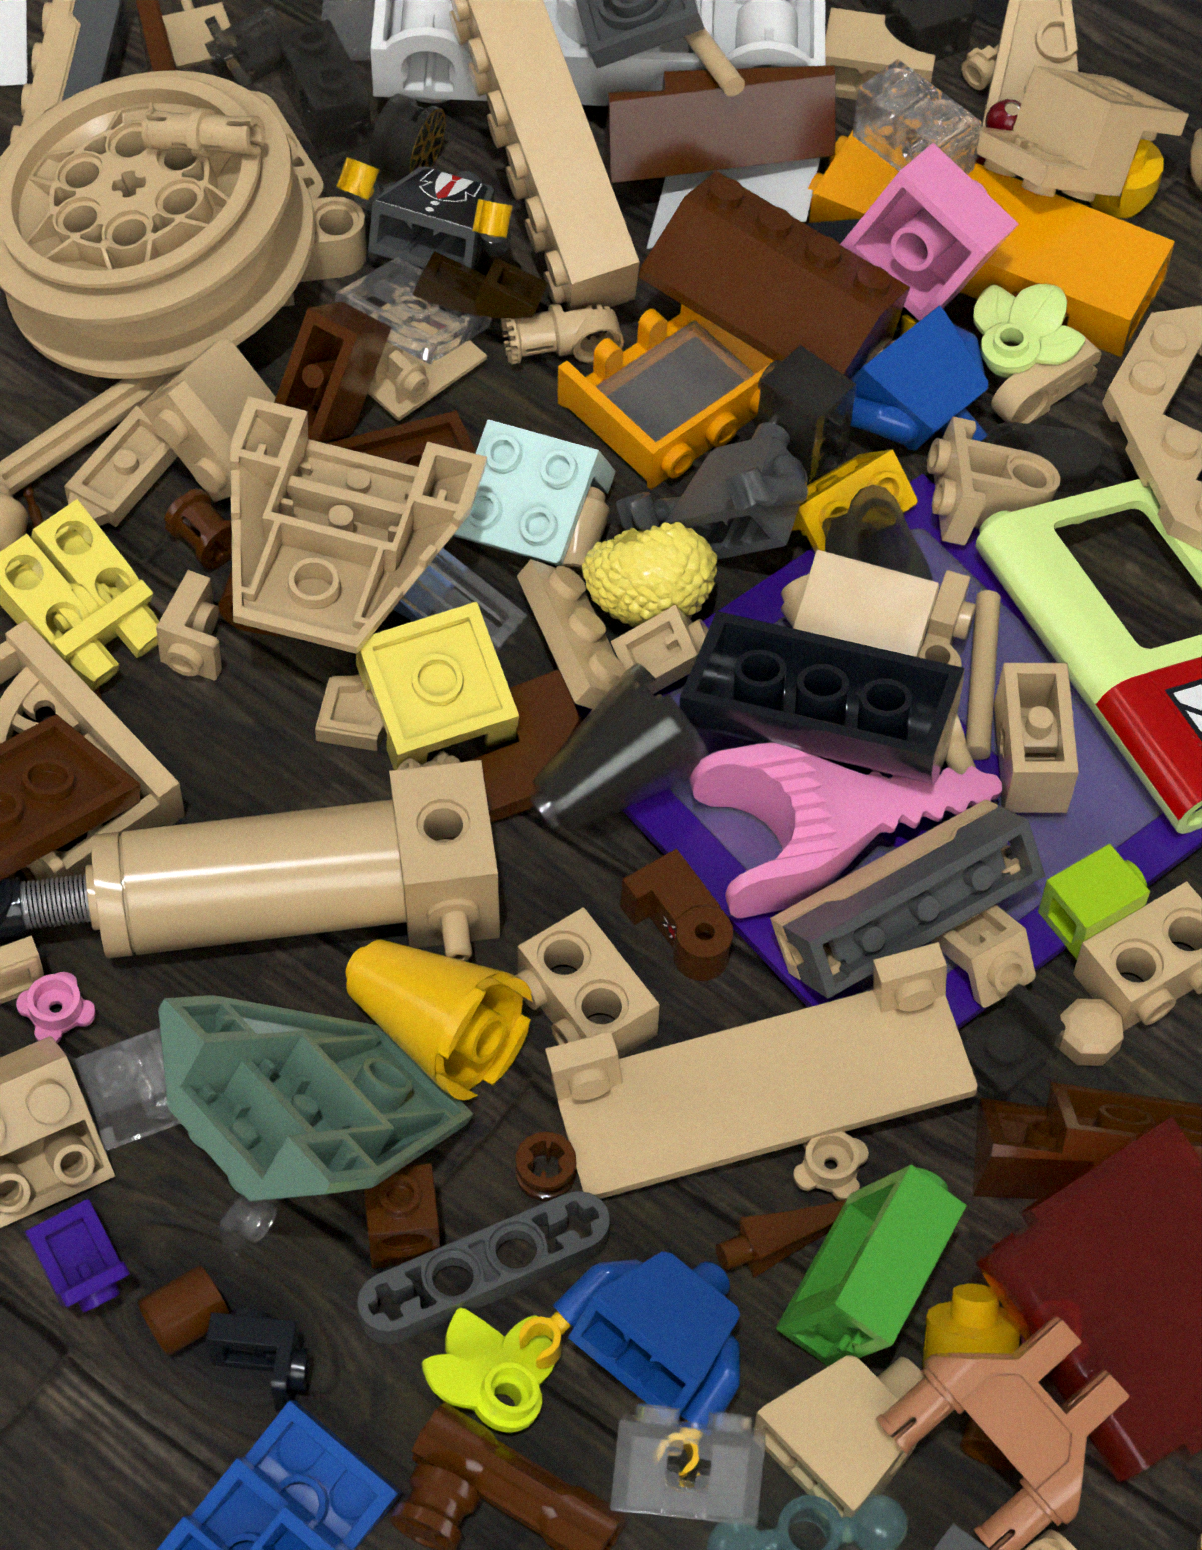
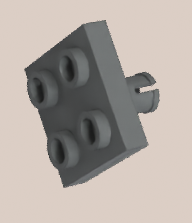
[575,0,705,69]

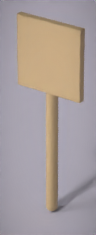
[162,0,240,70]

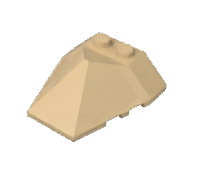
[229,396,487,654]

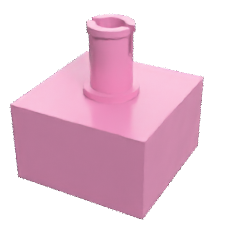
[840,143,1019,321]

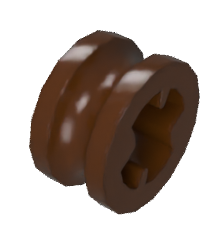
[515,1132,576,1201]

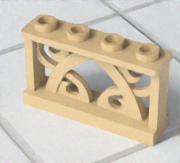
[0,620,185,884]

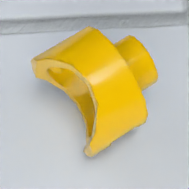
[1089,138,1164,219]
[922,1284,1022,1368]

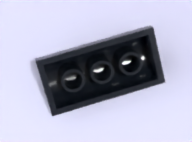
[679,611,965,785]

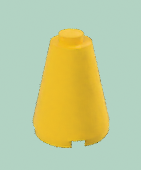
[346,939,532,1100]

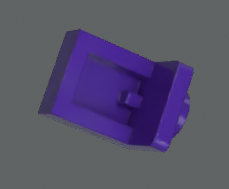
[23,1199,130,1312]

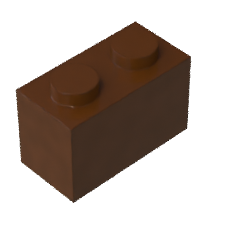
[274,301,392,443]

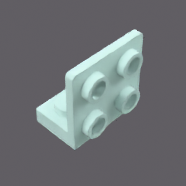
[453,419,616,566]

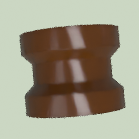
[390,1464,480,1550]

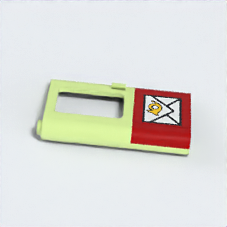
[975,479,1202,834]

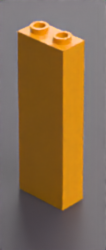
[808,117,1175,358]

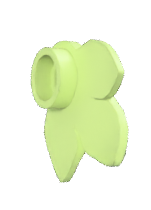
[973,284,1086,378]

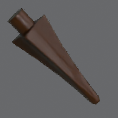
[716,1199,847,1278]

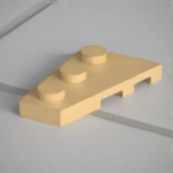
[981,0,1079,127]

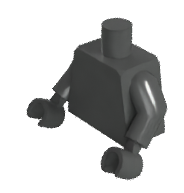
[616,422,808,559]

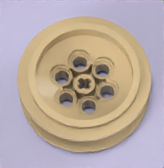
[0,70,316,379]

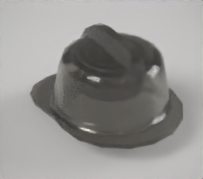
[822,484,933,581]

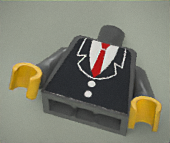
[336,157,513,271]

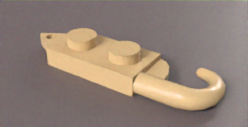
[64,370,182,527]

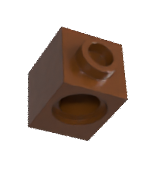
[364,1164,440,1268]

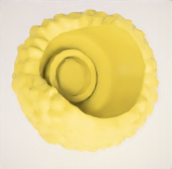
[582,522,717,627]

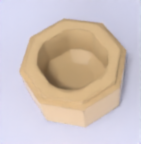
[1057,999,1123,1066]

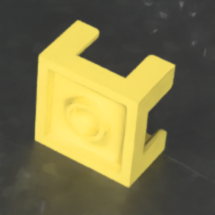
[356,601,519,770]

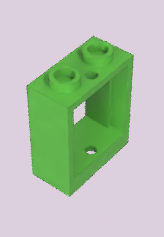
[775,1165,967,1366]

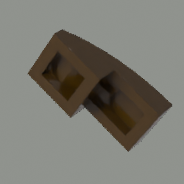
[412,251,548,319]

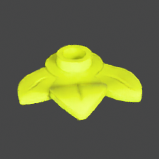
[421,1307,555,1433]

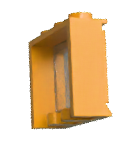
[557,304,786,490]

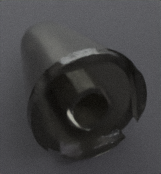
[529,663,709,833]

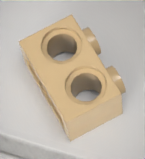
[1073,881,1202,1031]
[515,907,660,1058]

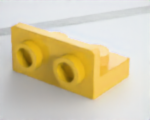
[792,449,917,555]

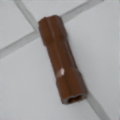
[411,1402,627,1550]

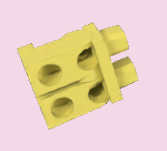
[0,499,159,691]

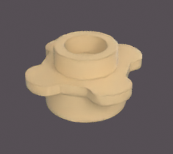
[793,1131,869,1200]

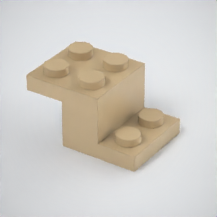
[965,65,1189,201]

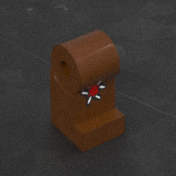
[620,848,733,981]

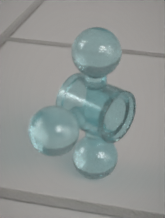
[707,1495,908,1550]

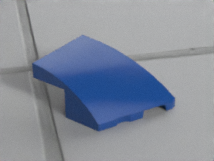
[157,1400,404,1550]

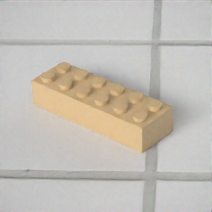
[449,0,640,312]

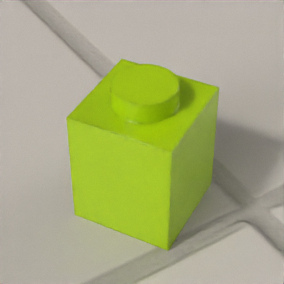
[1038,843,1150,960]

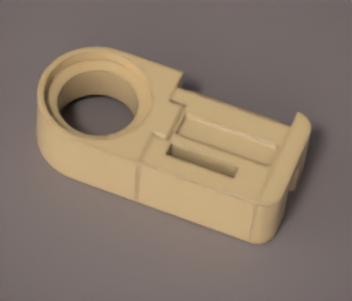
[991,333,1101,430]

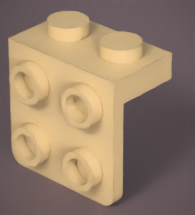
[139,338,276,502]

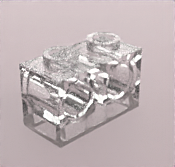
[852,59,982,174]

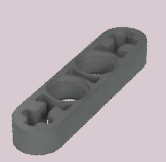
[357,1191,610,1344]

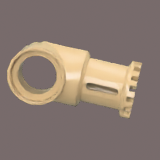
[500,304,624,365]

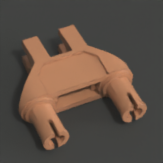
[876,1315,1130,1550]

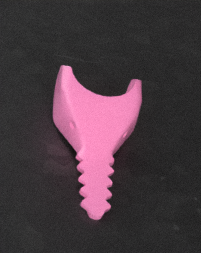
[689,743,1002,919]

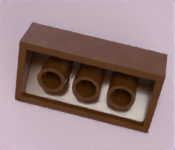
[638,171,910,396]

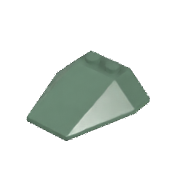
[158,995,473,1201]

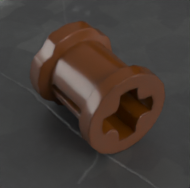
[164,489,232,569]

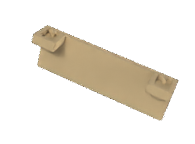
[545,942,977,1199]

